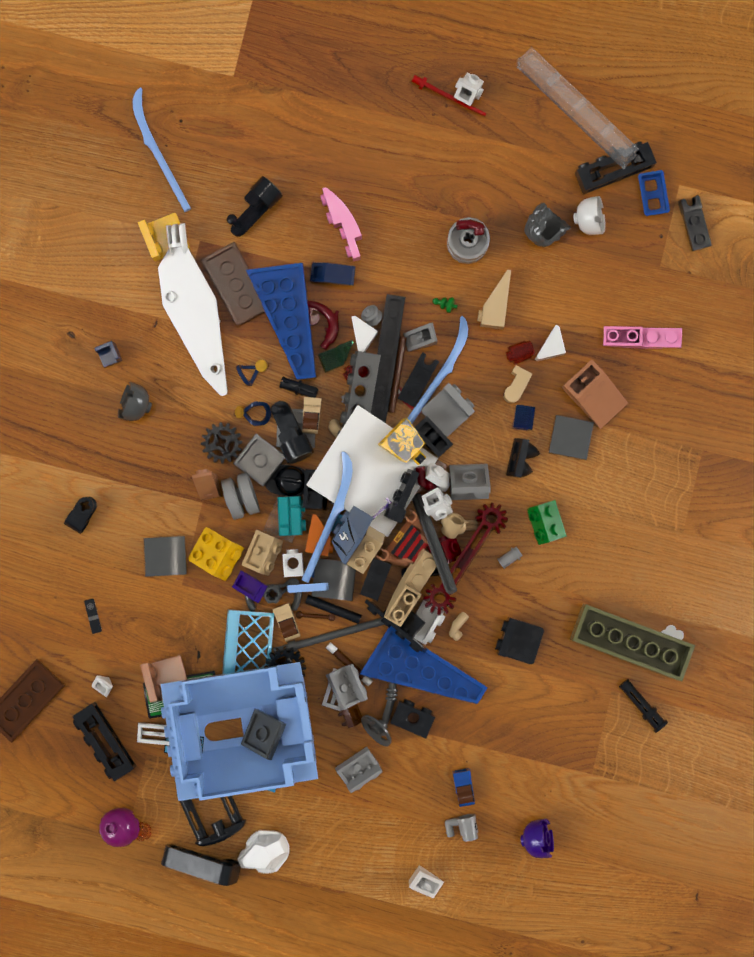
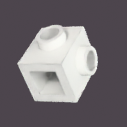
[454,72,484,106]
[421,487,453,521]

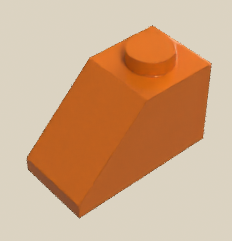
[305,514,334,556]

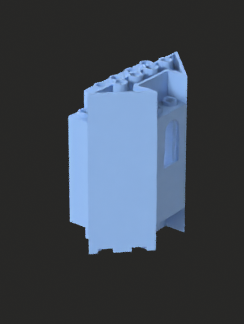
[161,662,318,801]

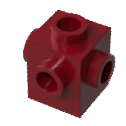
[428,536,462,564]

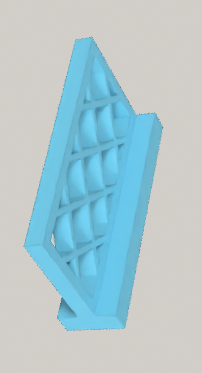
[222,609,274,674]

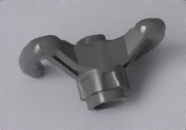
[245,578,302,611]

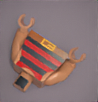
[375,509,428,567]

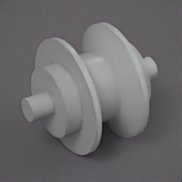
[361,305,383,326]

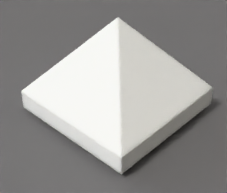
[92,675,113,697]

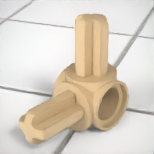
[441,513,478,539]

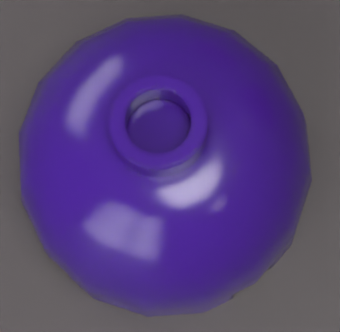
[520,819,554,858]

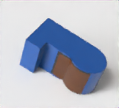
[452,768,475,807]

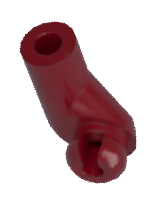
[456,219,485,236]
[415,466,438,491]

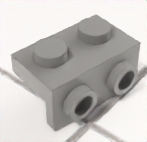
[326,664,368,711]
[335,747,383,793]

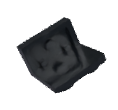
[495,617,544,664]

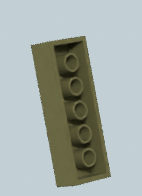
[570,604,695,682]

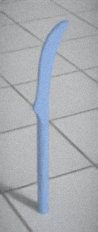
[133,88,191,212]
[407,316,468,424]
[302,451,353,583]

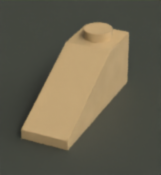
[477,270,511,330]

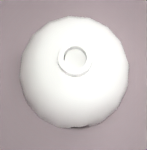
[573,196,605,235]

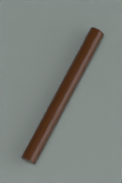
[388,337,407,413]

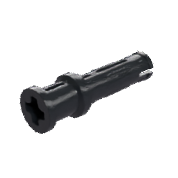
[619,679,668,733]

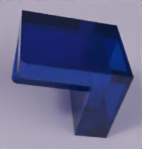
[512,405,535,431]

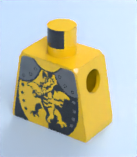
[378,418,426,465]

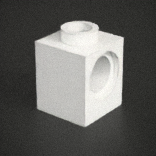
[282,549,304,577]

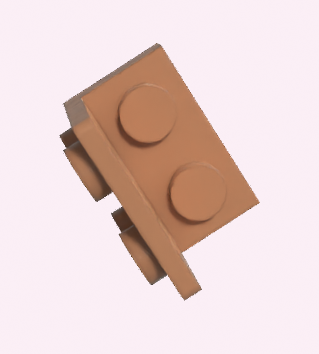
[140,656,188,703]

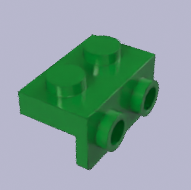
[527,500,567,545]

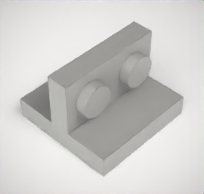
[449,464,491,500]

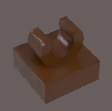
[338,704,362,728]

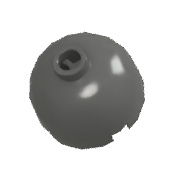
[118,382,152,421]

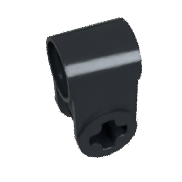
[64,497,97,534]

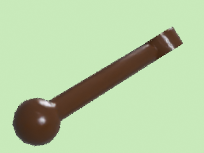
[295,611,336,621]

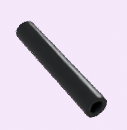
[305,594,362,624]

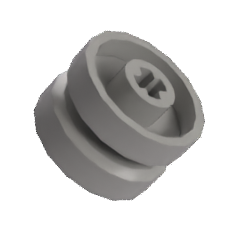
[447,217,490,264]
[221,472,260,520]

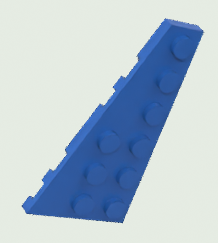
[246,263,317,380]
[359,626,488,704]

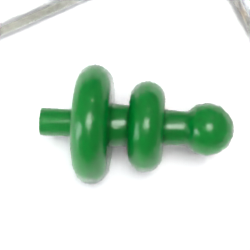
[432,297,458,313]

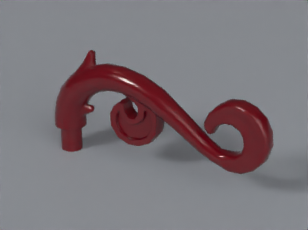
[308,300,339,350]

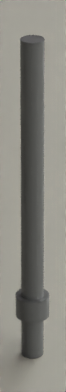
[273,617,385,654]

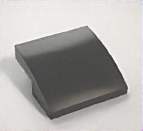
[144,536,187,577]
[312,558,356,601]

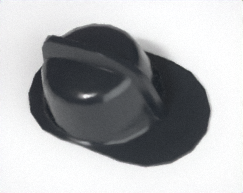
[265,464,305,497]

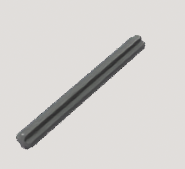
[412,493,457,594]

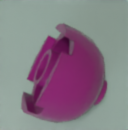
[99,808,140,847]

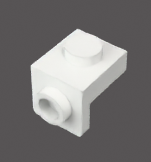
[425,462,450,492]

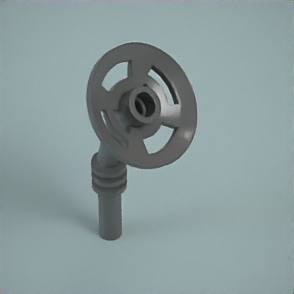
[361,682,398,746]

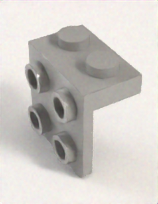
[422,383,475,437]

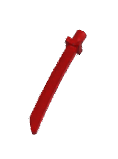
[411,75,487,116]

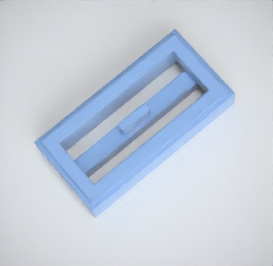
[287,583,329,593]

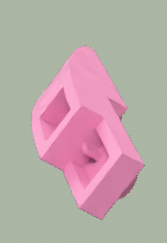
[320,187,362,262]
[603,326,682,349]

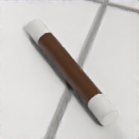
[326,642,373,686]

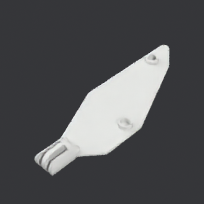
[158,223,228,396]

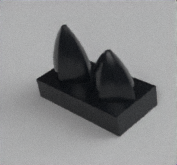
[506,438,540,478]

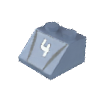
[331,506,374,565]

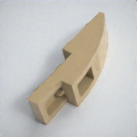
[384,548,437,627]

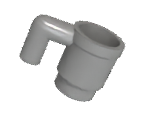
[445,814,478,842]

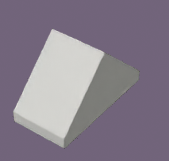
[352,316,378,352]
[535,325,566,361]
[409,865,444,898]

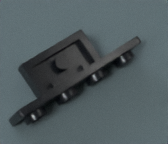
[365,599,427,653]

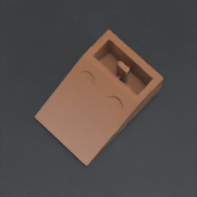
[561,359,628,429]

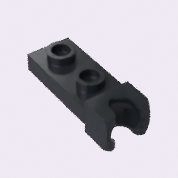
[678,195,712,251]
[398,352,439,407]
[384,469,420,523]

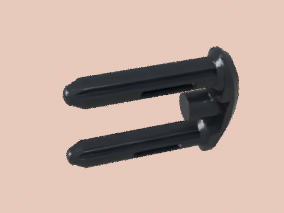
[177,796,246,846]

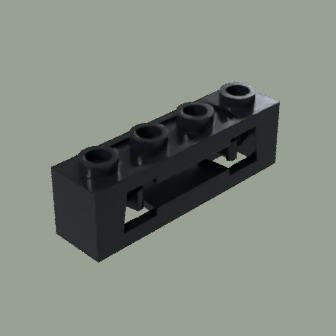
[575,142,657,195]
[72,702,136,782]

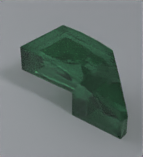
[318,340,354,373]

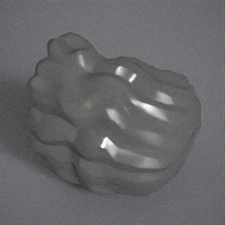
[524,203,571,247]

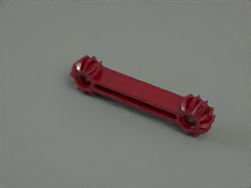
[423,502,508,616]

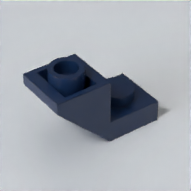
[310,262,355,286]

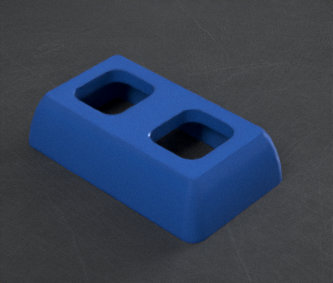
[638,170,670,216]

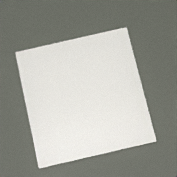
[306,405,438,537]

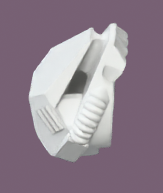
[237,830,289,874]

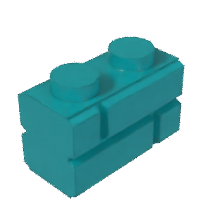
[277,496,306,536]

